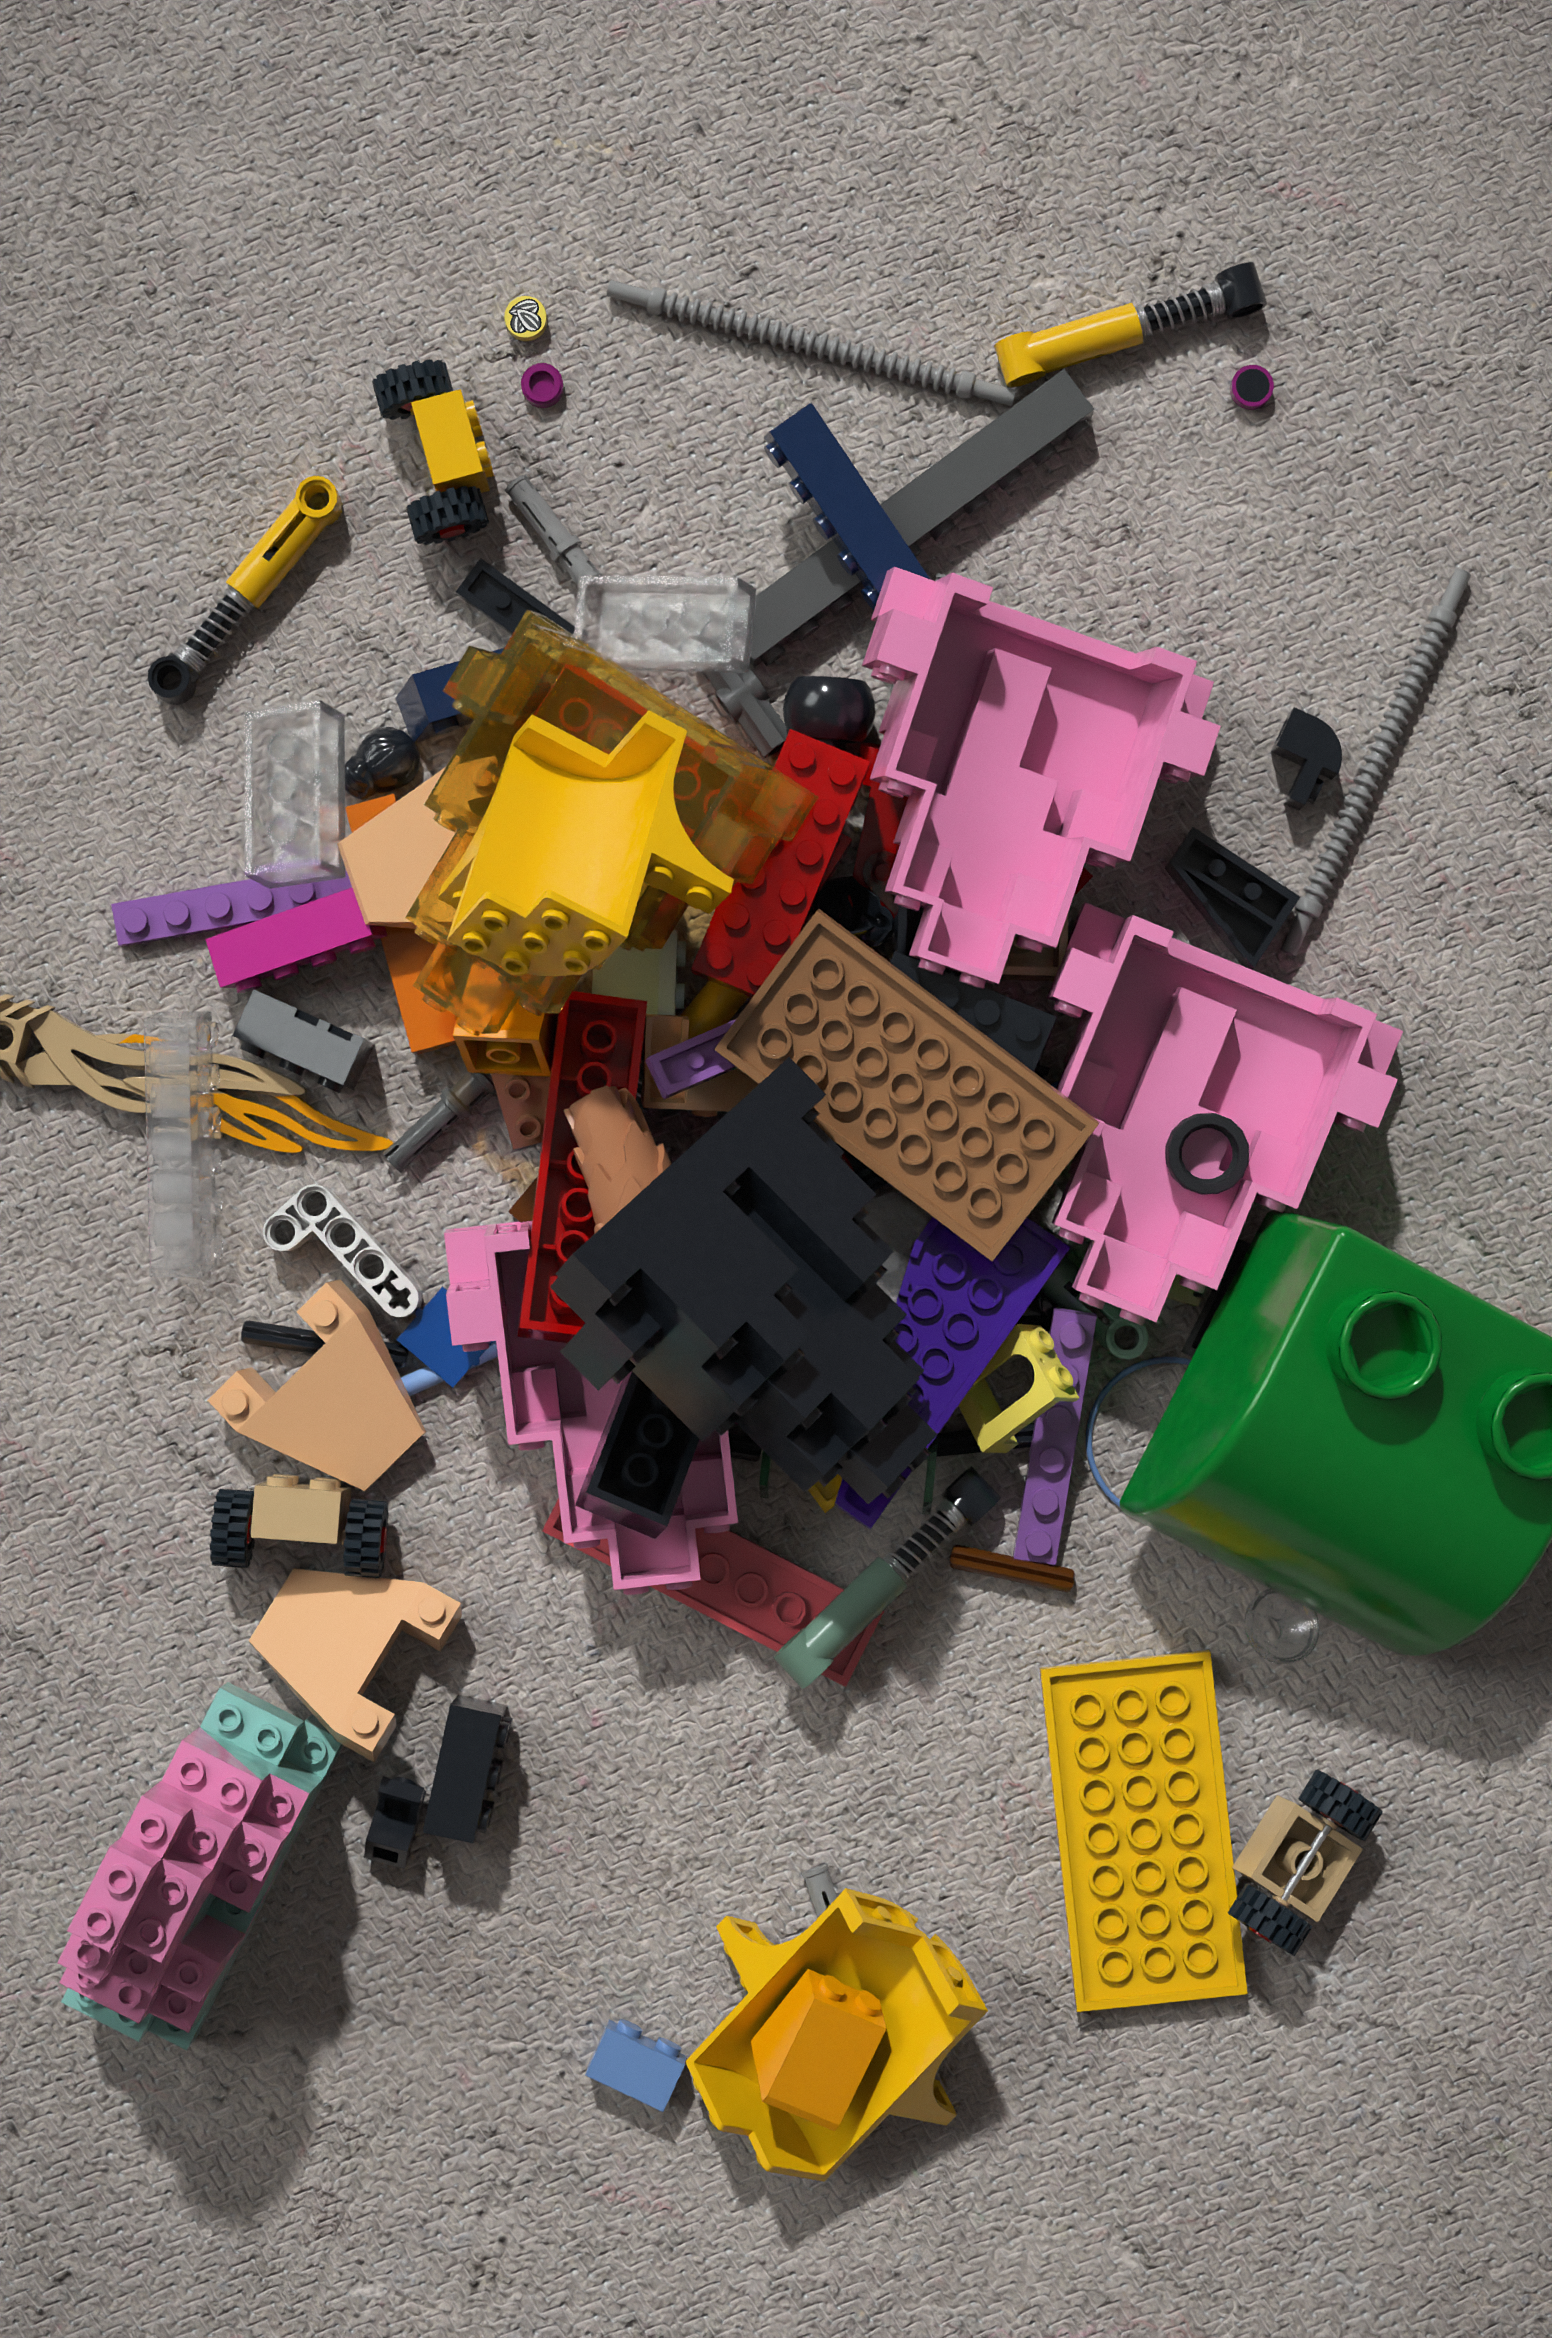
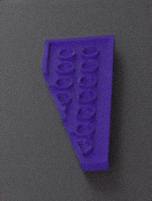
[834,1217,1070,1530]

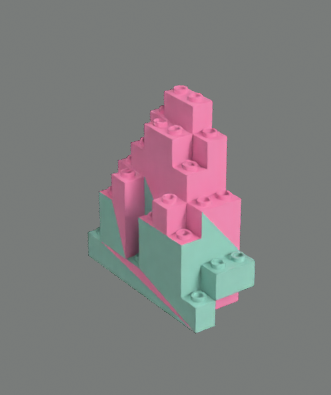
[57,1682,343,2050]

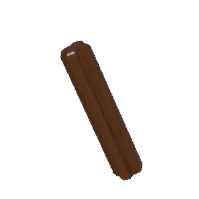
[949,1545,1075,1593]

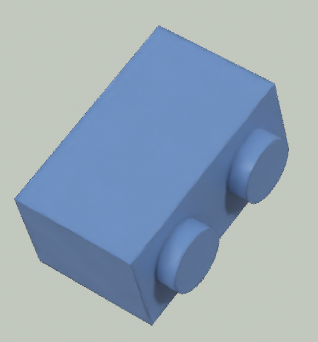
[585,2019,686,2112]

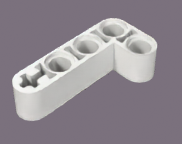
[263,1184,423,1317]

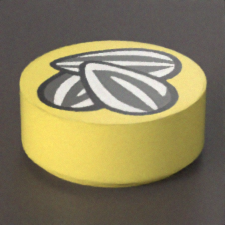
[504,296,547,341]

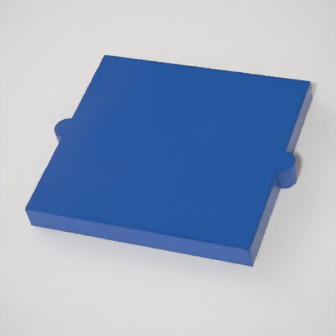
[396,1286,493,1388]

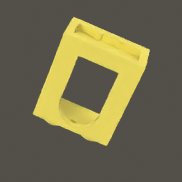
[959,1324,1079,1453]

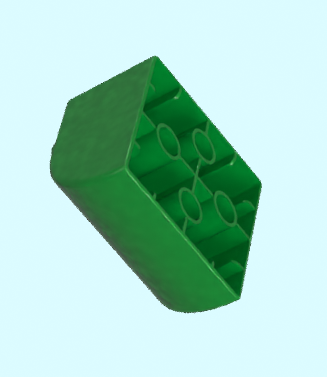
[1120,1210,1552,1656]

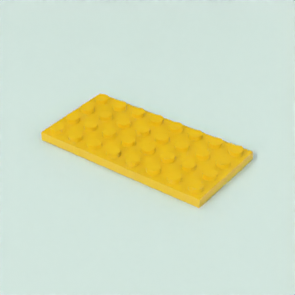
[1039,1650,1248,2012]

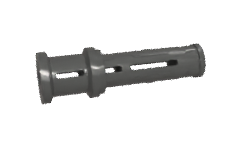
[383,1072,496,1173]

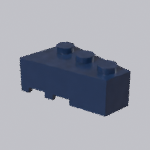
[396,640,546,744]

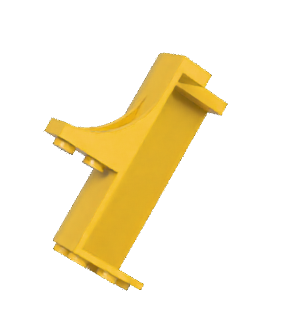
[438,710,734,976]
[685,1888,988,2182]

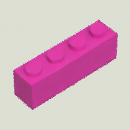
[205,887,387,993]

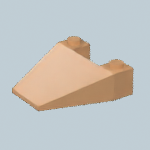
[337,752,500,932]
[207,1279,426,1491]
[249,1568,462,1763]

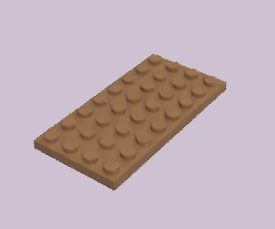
[714,909,1100,1261]

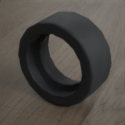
[1165,1113,1249,1194]

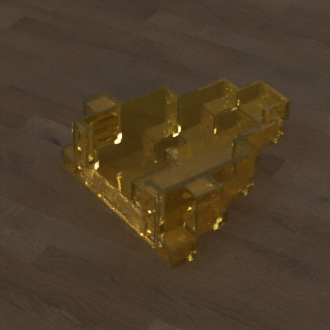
[405,610,818,1036]

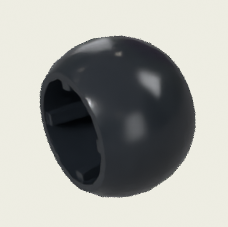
[783,676,876,751]

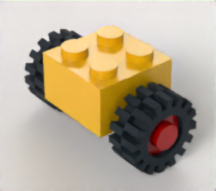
[372,359,494,545]

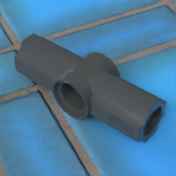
[691,633,788,759]

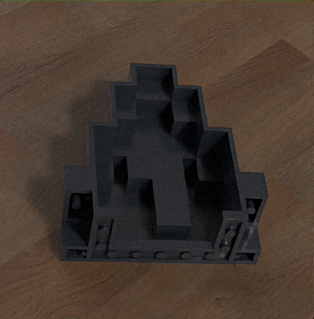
[550,1057,937,1504]

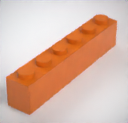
[345,794,461,1055]

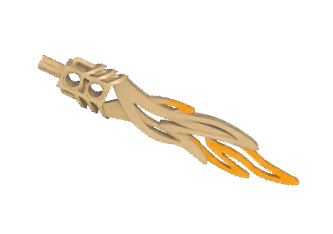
[0,994,394,1153]

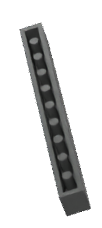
[724,369,1094,668]

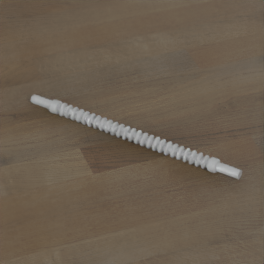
[607,280,1016,406]
[1280,568,1471,957]

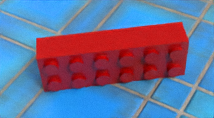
[691,729,870,998]

